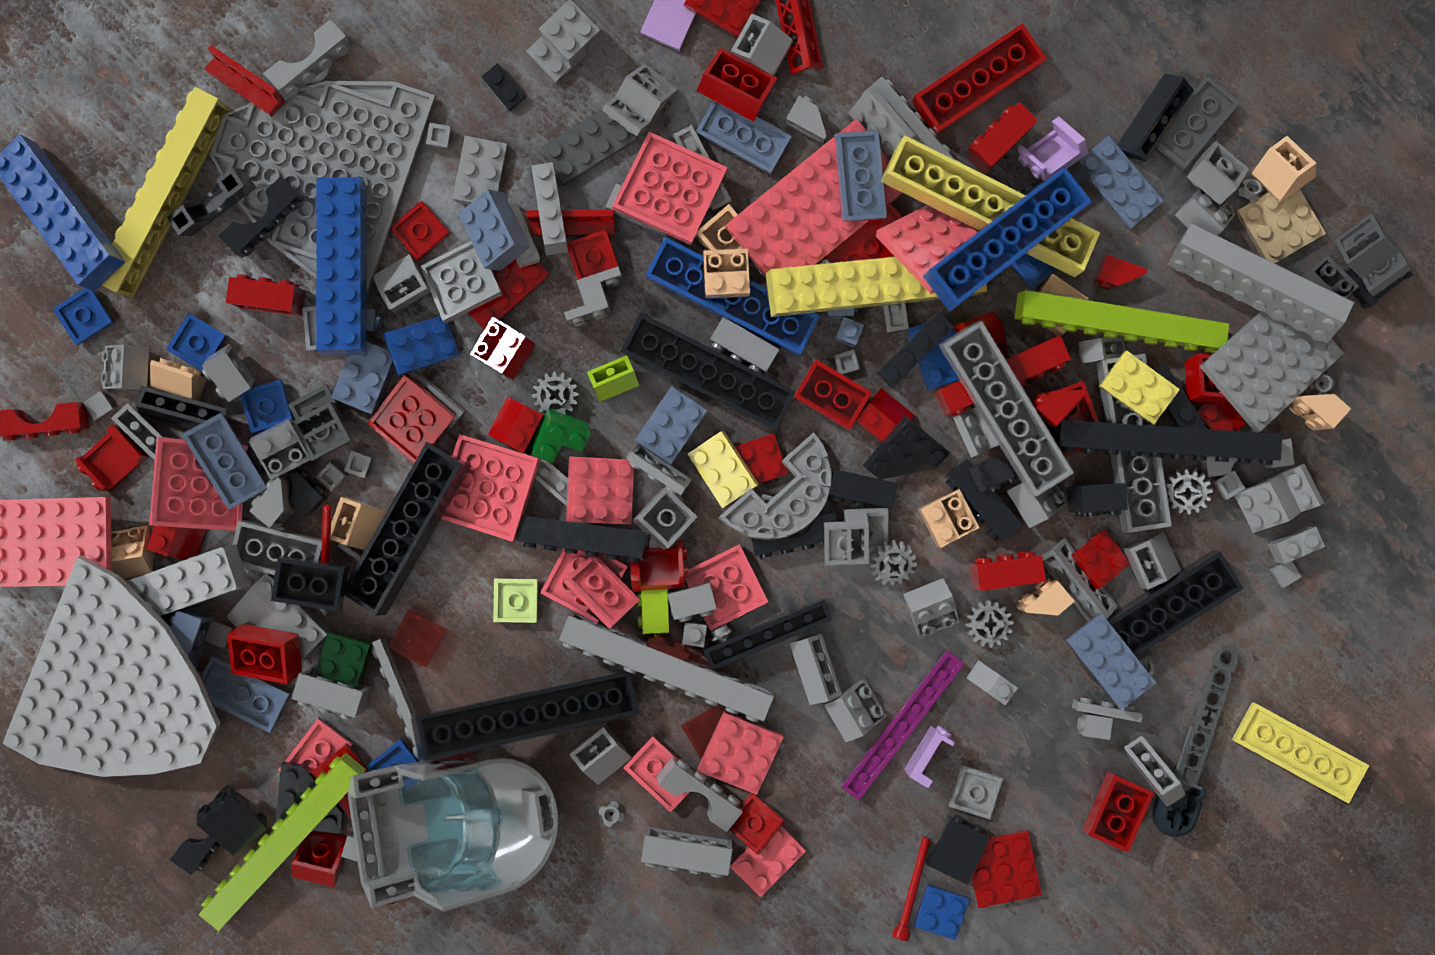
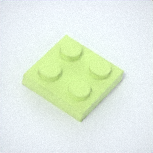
[493,578,538,623]

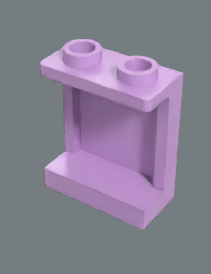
[1017,116,1088,182]
[904,725,955,788]

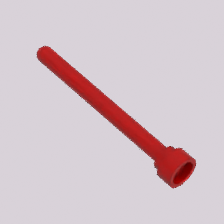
[321,504,332,563]
[892,837,930,941]

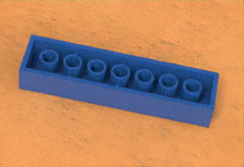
[0,134,125,292]
[922,166,1092,311]
[316,177,366,355]
[645,237,820,357]

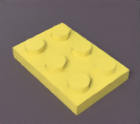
[1099,350,1180,425]
[688,430,759,508]

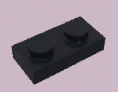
[481,63,526,112]

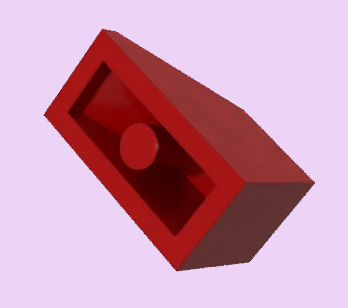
[1093,254,1148,290]

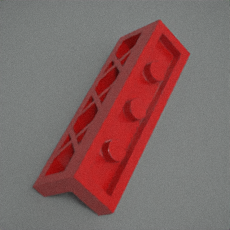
[775,0,823,75]
[204,45,285,117]
[526,210,615,236]

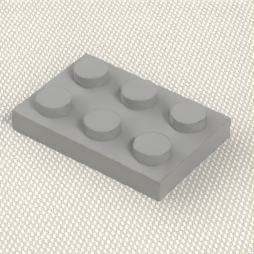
[848,86,915,160]
[452,136,508,204]
[626,444,692,495]

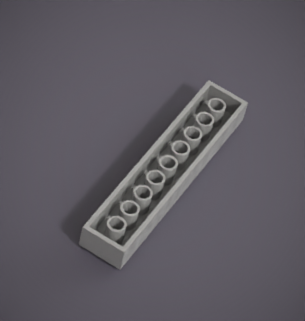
[559,612,774,722]

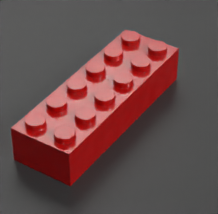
[911,23,1047,136]
[934,335,1071,417]

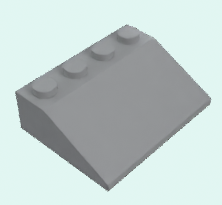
[227,573,332,663]

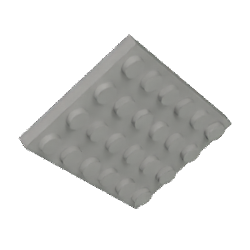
[1200,311,1344,432]

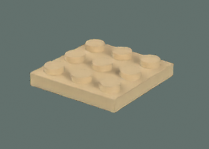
[1235,189,1326,263]

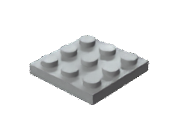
[420,241,503,323]

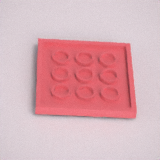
[612,132,728,245]
[876,205,978,294]
[441,434,541,542]
[149,437,248,531]

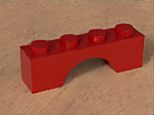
[0,402,89,441]

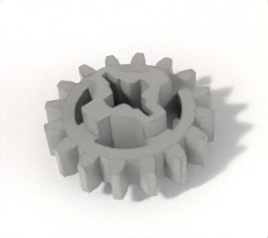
[532,372,579,415]
[1165,467,1213,515]
[869,540,917,586]
[965,600,1014,648]

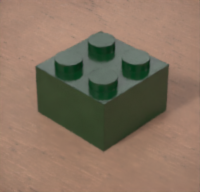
[315,630,374,687]

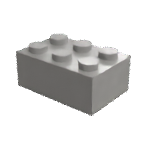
[292,669,372,719]

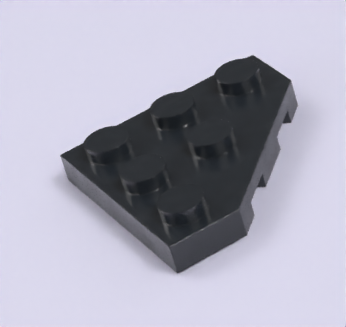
[863,415,950,480]
[275,762,344,834]

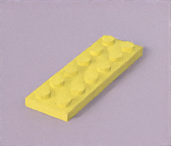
[1232,702,1369,803]

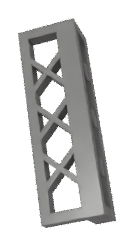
[1042,538,1118,622]

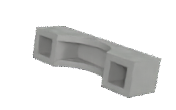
[263,20,352,101]
[531,162,568,255]
[1200,435,1295,477]
[656,757,743,832]

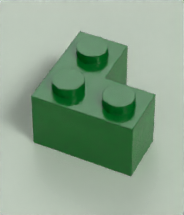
[531,408,591,463]

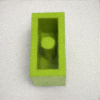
[587,355,640,402]
[637,589,670,634]

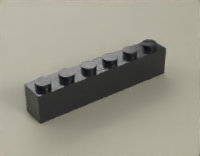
[517,515,651,563]
[703,598,833,670]

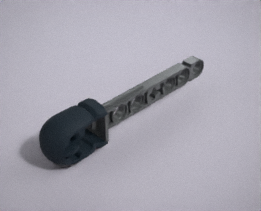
[1152,648,1238,837]

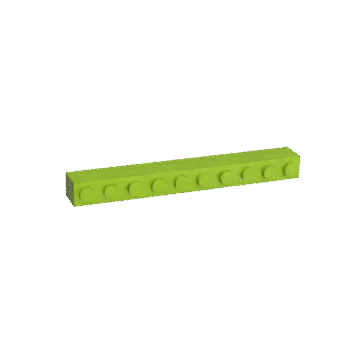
[1014,290,1229,354]
[198,753,366,931]

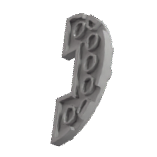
[719,432,831,540]

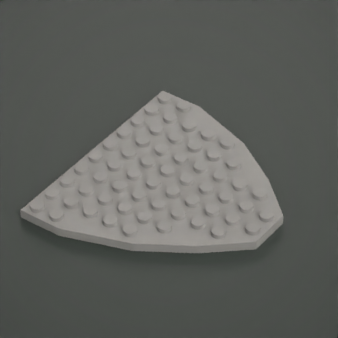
[210,81,436,300]
[2,556,221,777]

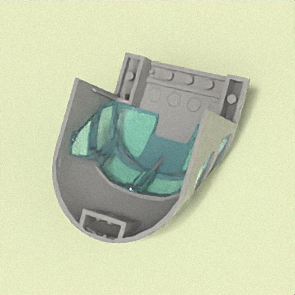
[348,758,558,911]

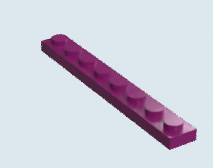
[841,650,964,801]

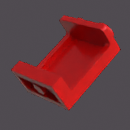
[74,424,149,492]
[631,540,689,591]

